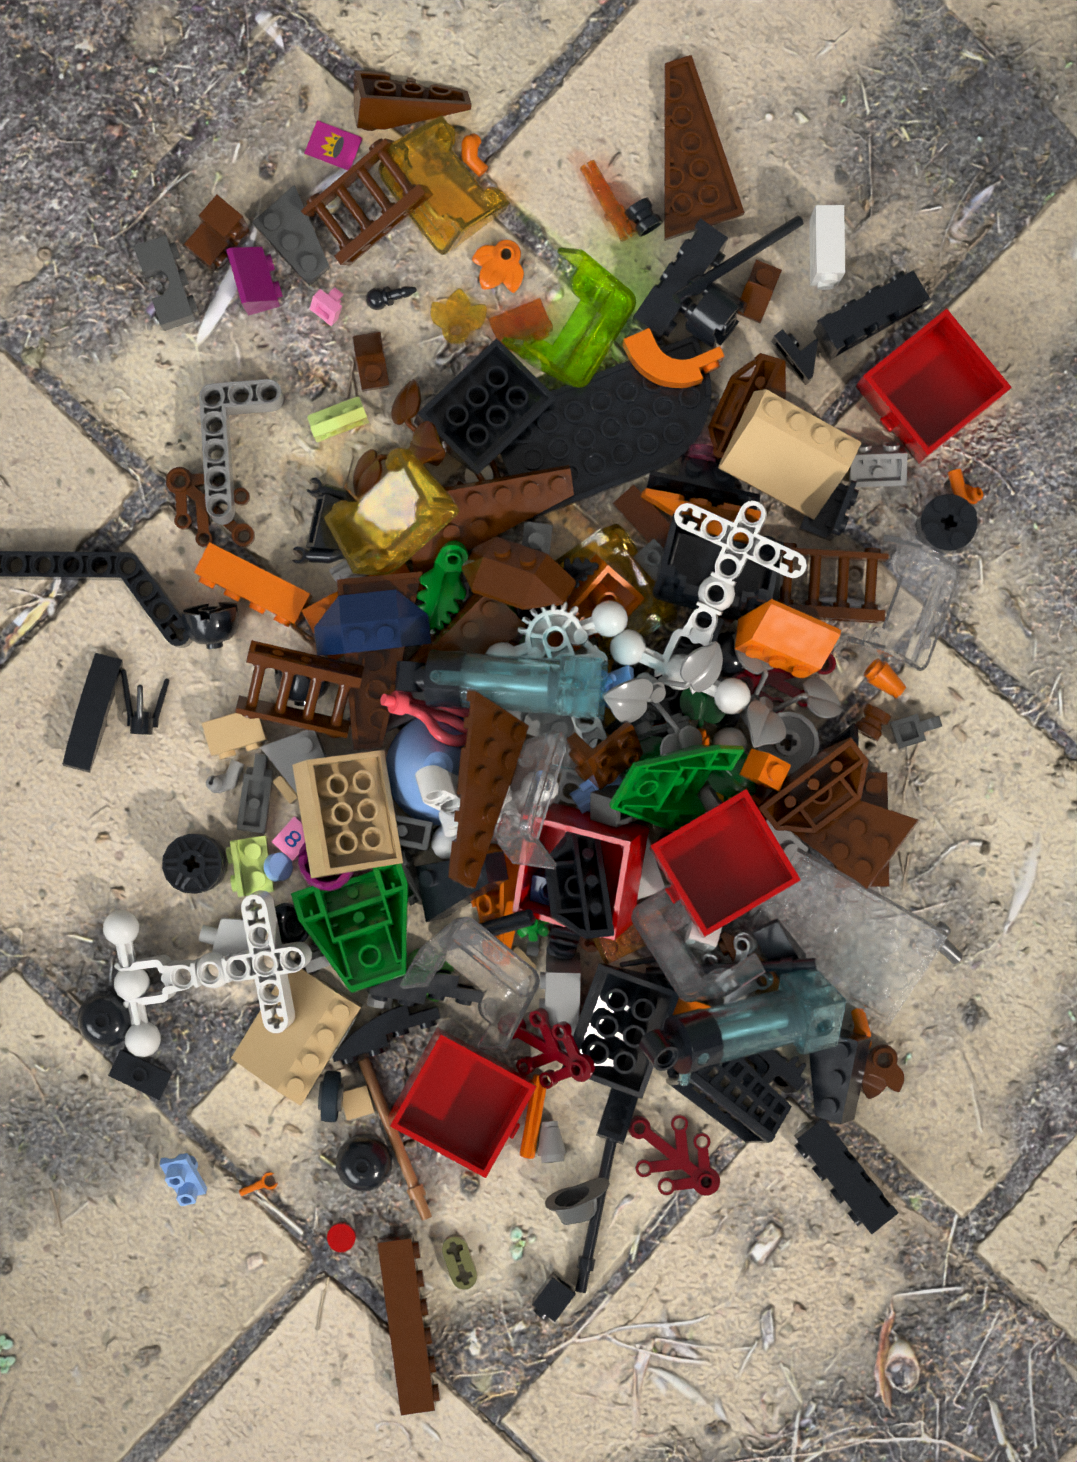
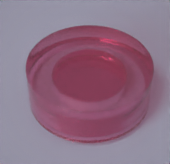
[688,444,716,462]

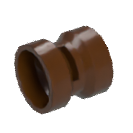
[856,703,891,742]

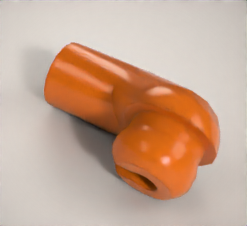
[461,133,488,177]
[947,469,983,504]
[851,1008,871,1049]

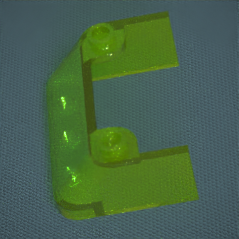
[501,247,636,388]

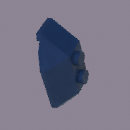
[314,589,431,656]

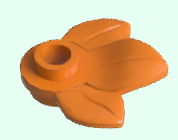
[472,240,524,293]

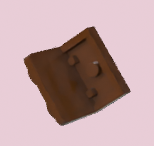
[566,722,643,790]

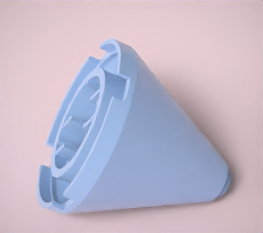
[386,716,464,825]

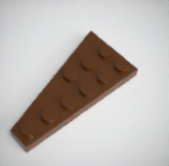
[664,55,745,241]
[401,465,574,575]
[337,571,422,750]
[448,690,529,889]
[751,776,920,889]

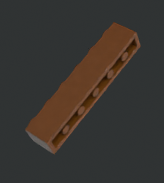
[377,1234,441,1416]

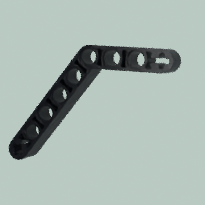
[0,551,192,648]

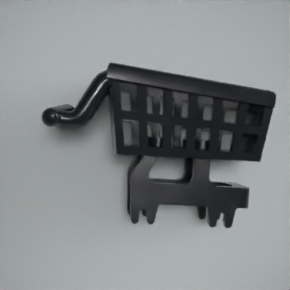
[666,1030,806,1143]

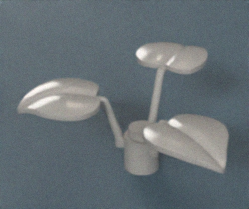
[732,633,842,748]
[602,641,723,755]

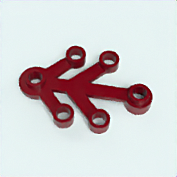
[731,653,836,714]
[500,1008,595,1089]
[628,1114,720,1196]

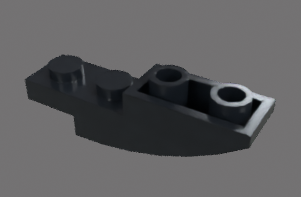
[365,968,484,1007]
[332,1005,441,1065]

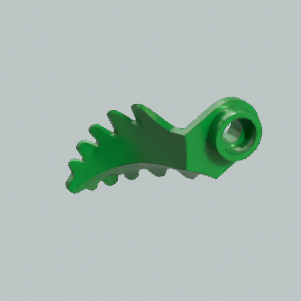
[416,541,468,635]

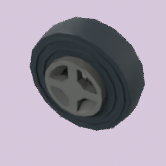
[318,1071,344,1122]

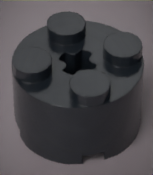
[685,282,747,349]
[916,494,978,554]

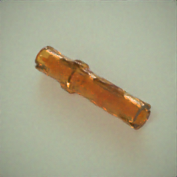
[580,160,636,242]

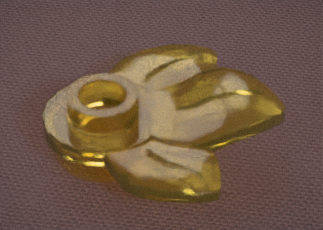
[431,288,487,344]

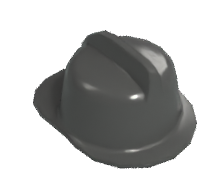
[545,1178,610,1225]

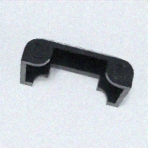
[652,514,784,621]

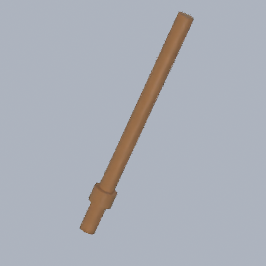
[358,1057,432,1221]

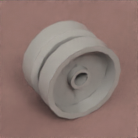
[754,711,819,774]

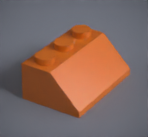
[735,599,841,678]

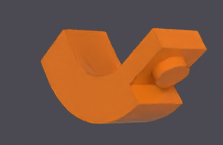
[622,328,725,388]

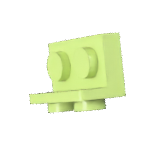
[307,397,369,443]
[226,835,275,897]

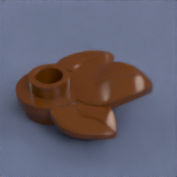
[862,1044,904,1099]

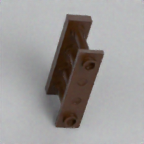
[301,138,434,266]
[778,542,889,624]
[235,640,364,738]

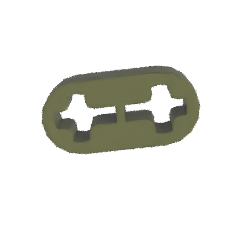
[442,1235,477,1290]

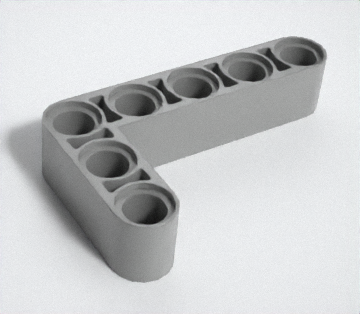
[199,379,284,525]

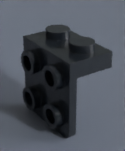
[799,480,859,541]

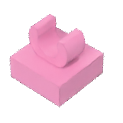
[310,287,343,326]

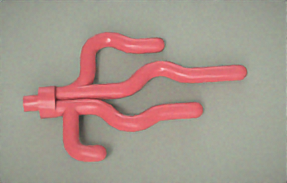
[380,691,470,747]

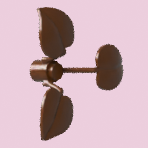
[353,379,446,499]

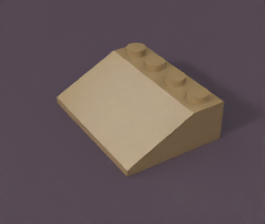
[718,389,862,519]
[292,750,403,878]
[231,968,363,1106]

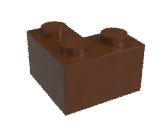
[184,194,249,272]

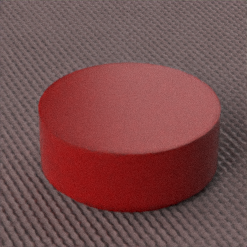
[327,1222,356,1252]

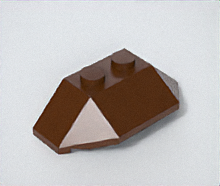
[708,353,786,459]
[461,537,576,610]
[758,737,869,833]

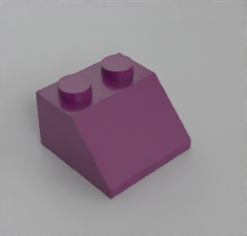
[226,247,283,316]

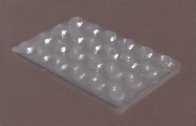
[741,847,948,1026]

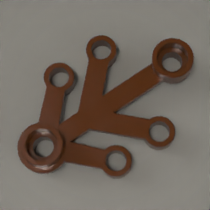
[166,467,255,548]

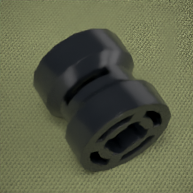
[625,197,663,237]

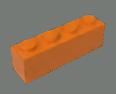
[194,542,313,627]

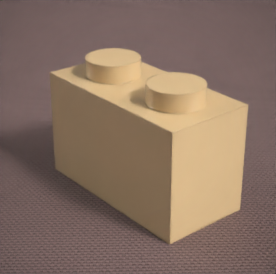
[202,713,269,760]

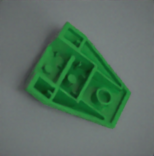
[609,745,745,831]
[291,863,408,993]

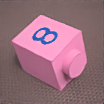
[272,816,305,861]

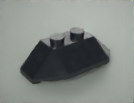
[544,831,615,939]

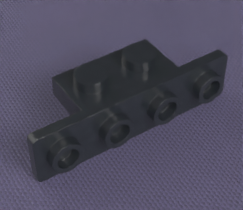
[646,455,761,510]

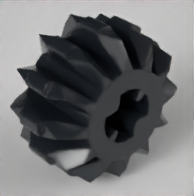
[546,923,580,960]

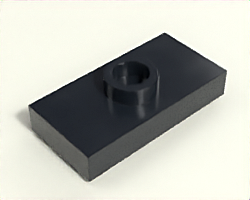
[108,1049,173,1100]
[596,1088,638,1145]

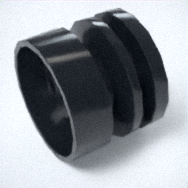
[162,834,228,894]

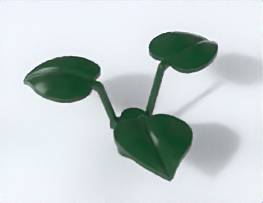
[623,679,756,798]

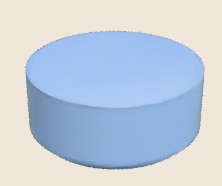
[264,852,293,882]

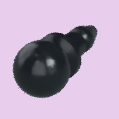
[366,286,417,310]

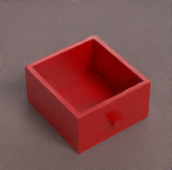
[855,308,1012,464]
[649,789,801,938]
[513,803,649,941]
[388,1027,537,1178]

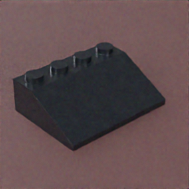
[414,338,557,475]
[562,963,682,1099]

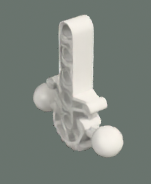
[484,600,628,745]
[415,765,559,860]

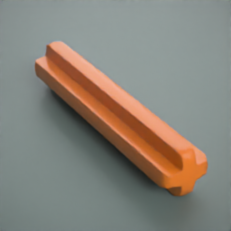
[520,1074,548,1159]

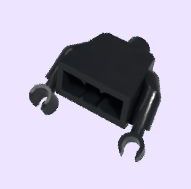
[292,478,377,564]

